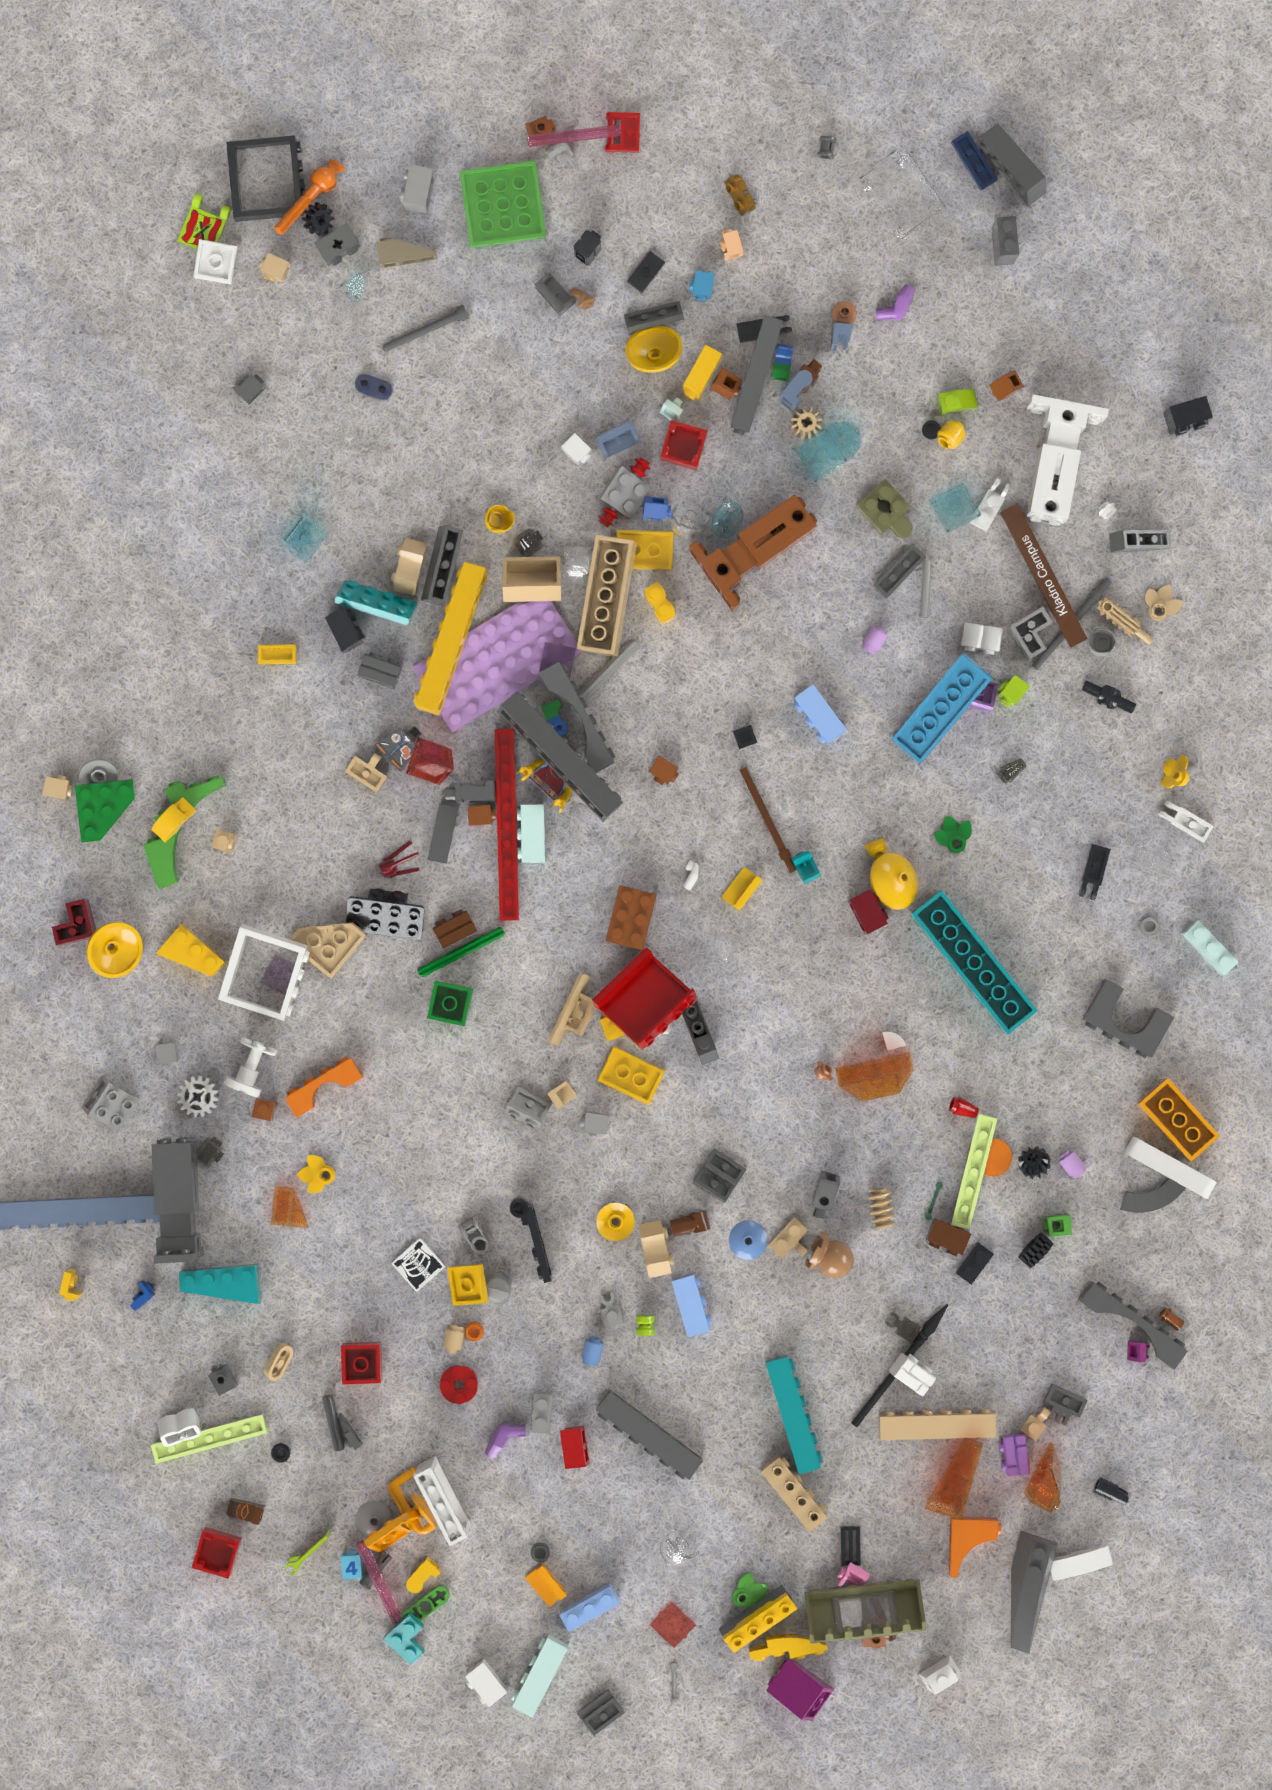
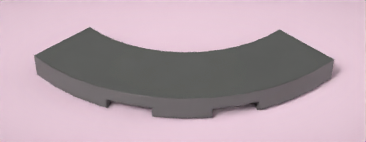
[1120,1178,1186,1213]

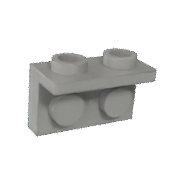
[505,1087,552,1129]

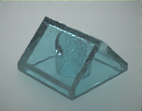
[280,512,329,563]

